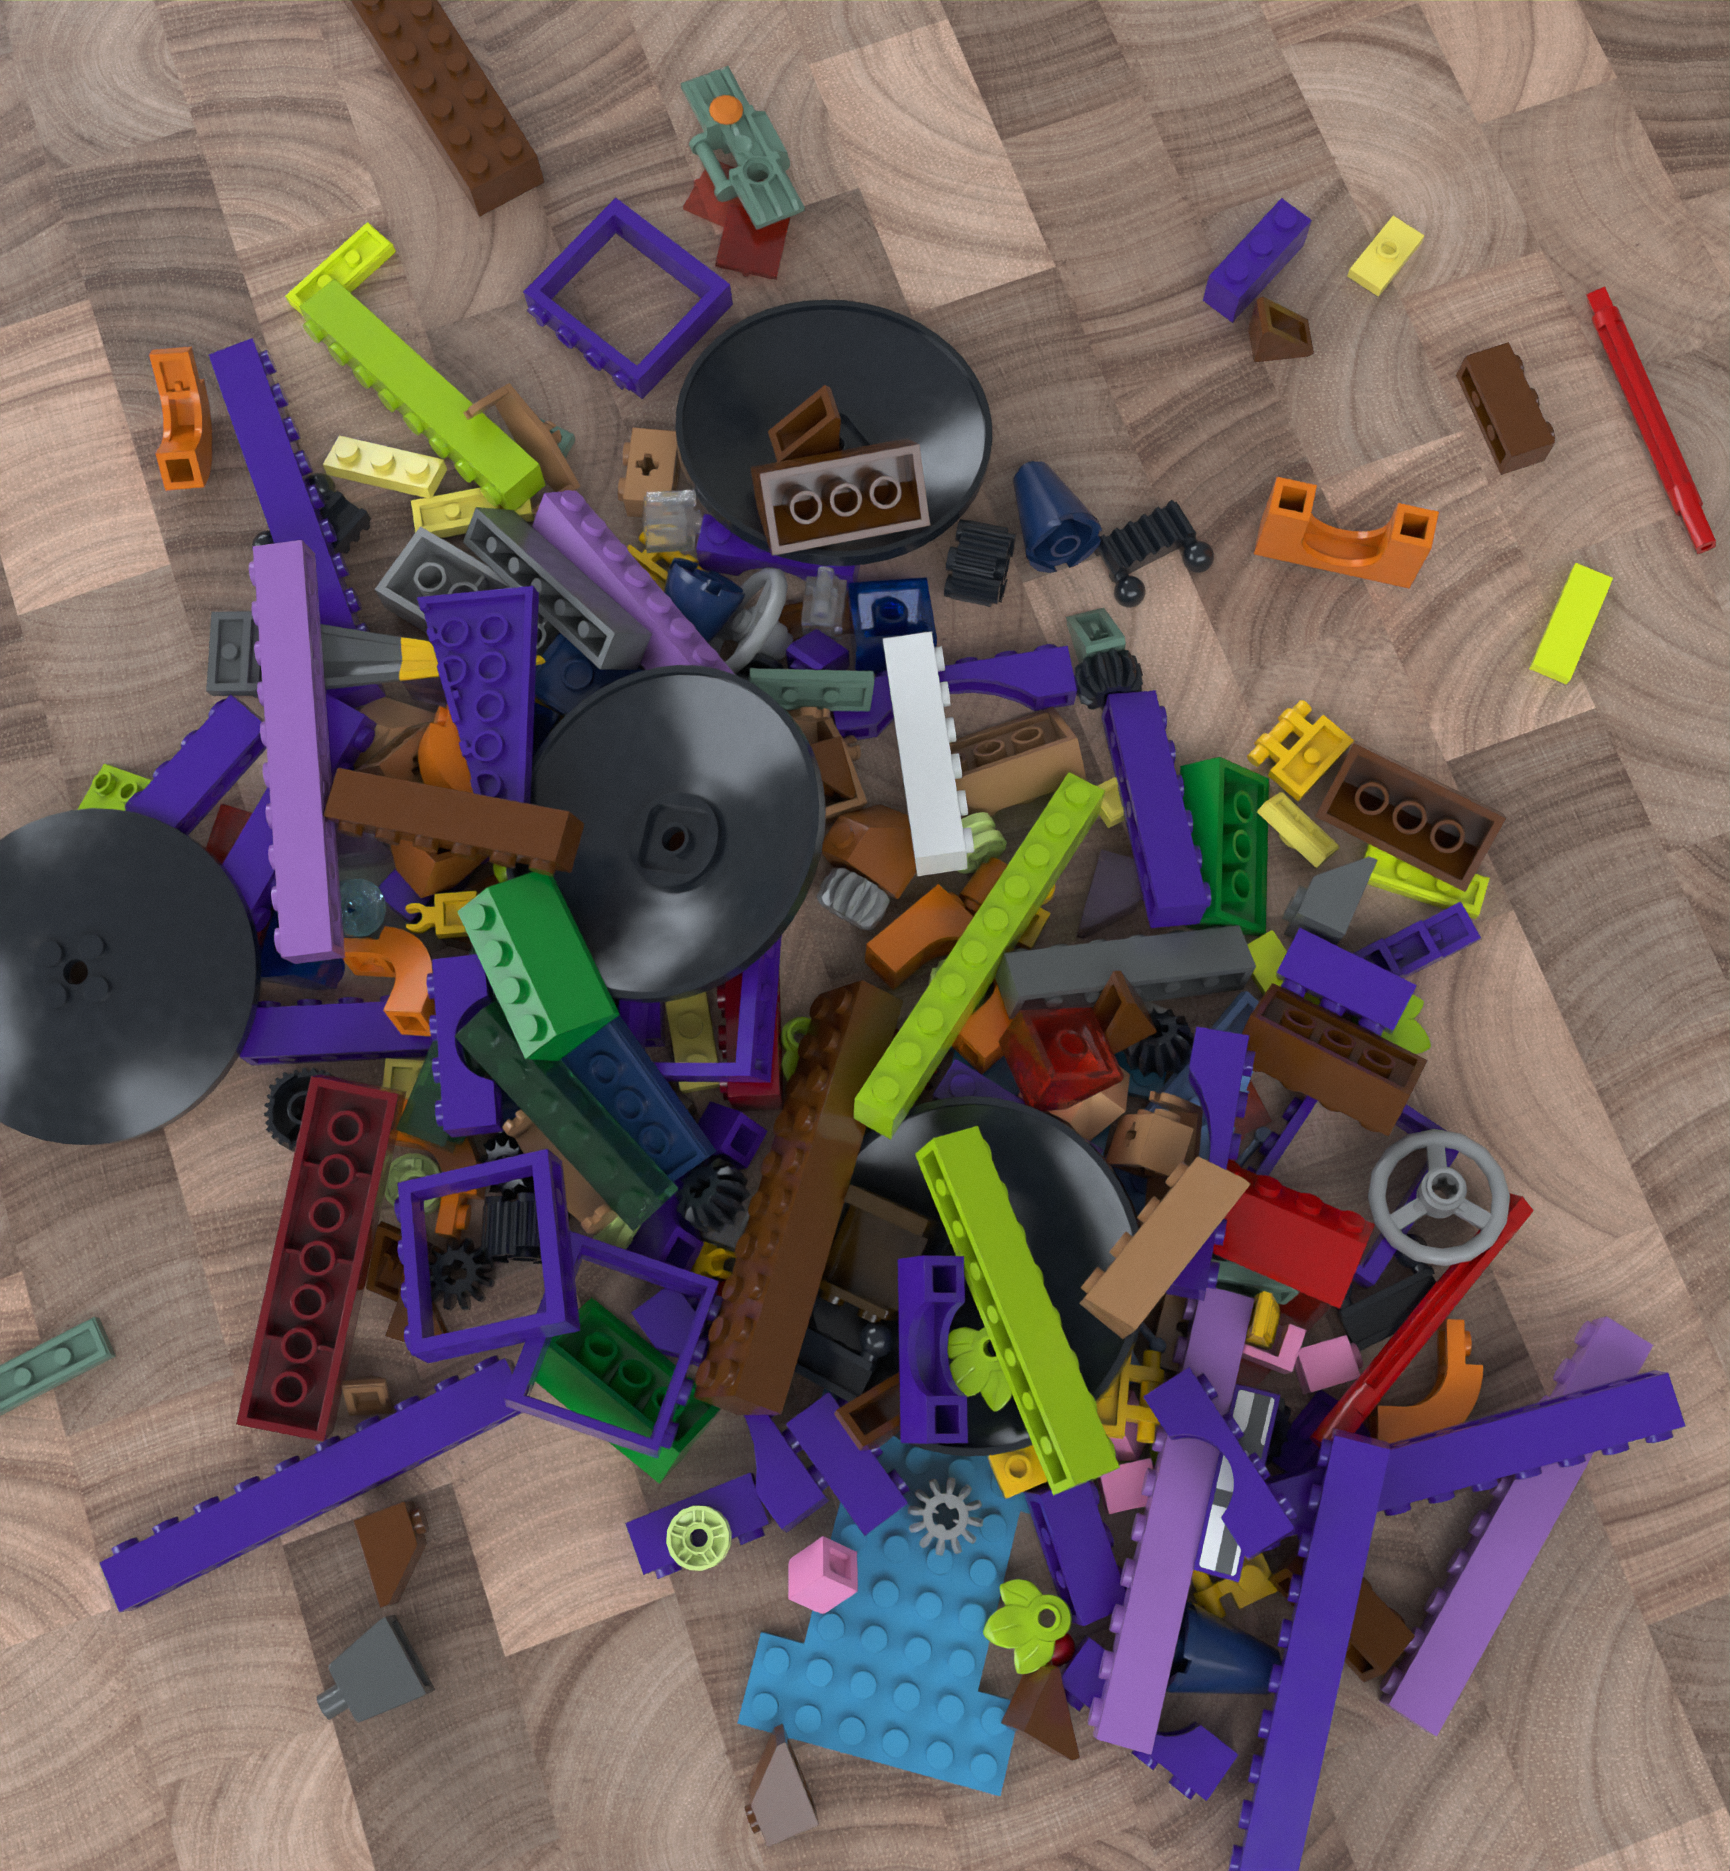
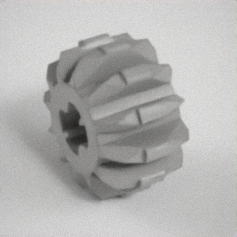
[816,868,890,930]
[908,1477,983,1556]

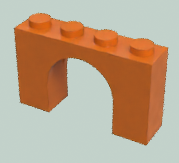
[1254,477,1439,589]
[865,884,1050,1075]

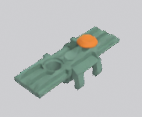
[681,66,805,230]

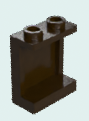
[818,1184,940,1323]

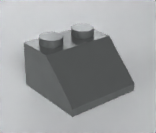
[1282,856,1377,945]

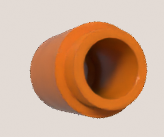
[959,857,1007,917]

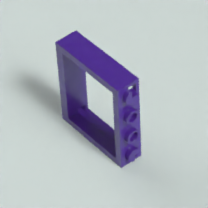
[523,197,733,399]
[617,935,782,1082]
[1246,1094,1459,1289]
[394,1149,581,1363]
[503,1231,724,1459]

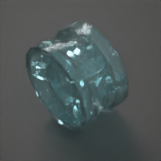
[339,879,386,937]

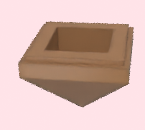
[341,1375,393,1416]

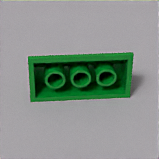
[1180,757,1269,936]
[457,872,620,1061]
[535,1297,722,1484]

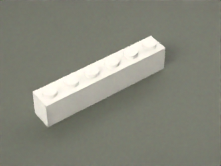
[883,632,974,876]

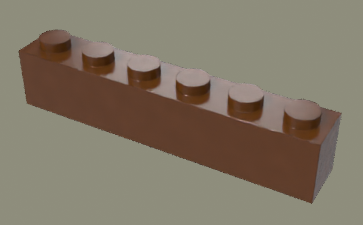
[323,768,585,876]

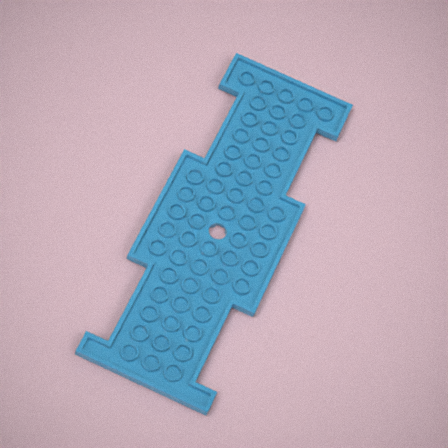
[737,1027,1166,1796]

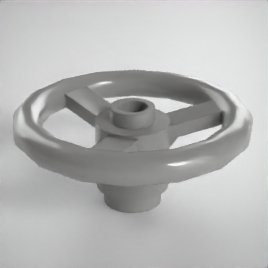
[709,567,793,675]
[1368,1129,1510,1266]

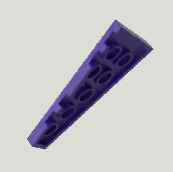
[417,586,539,804]

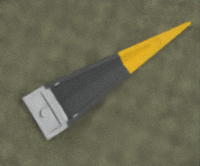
[206,611,546,698]

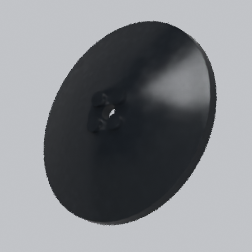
[675,299,992,566]
[506,665,826,1003]
[0,808,262,1145]
[808,1096,1142,1456]

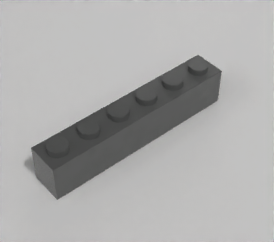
[463,507,652,670]
[995,925,1256,1020]

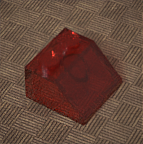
[998,1007,1124,1111]

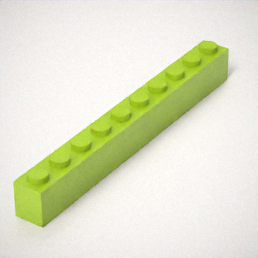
[853,772,1105,1140]

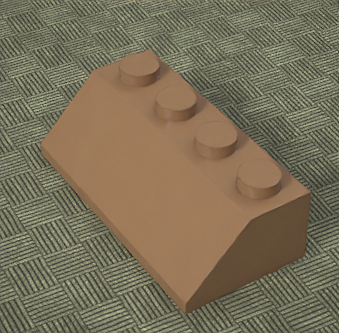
[949,707,1087,819]
[1079,1157,1250,1339]

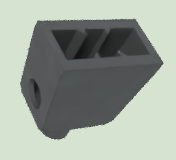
[316,1615,435,1723]

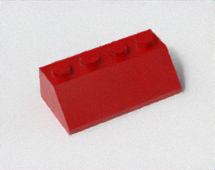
[1207,1158,1375,1309]

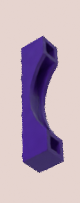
[832,644,1077,740]
[1165,1026,1255,1301]
[631,1288,830,1533]

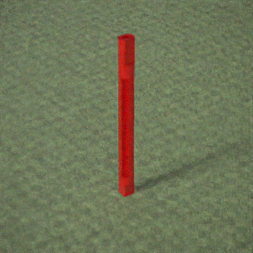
[1586,286,1716,554]
[1309,1193,1534,1449]

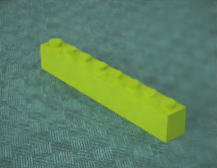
[299,279,546,511]
[915,1126,1120,1495]

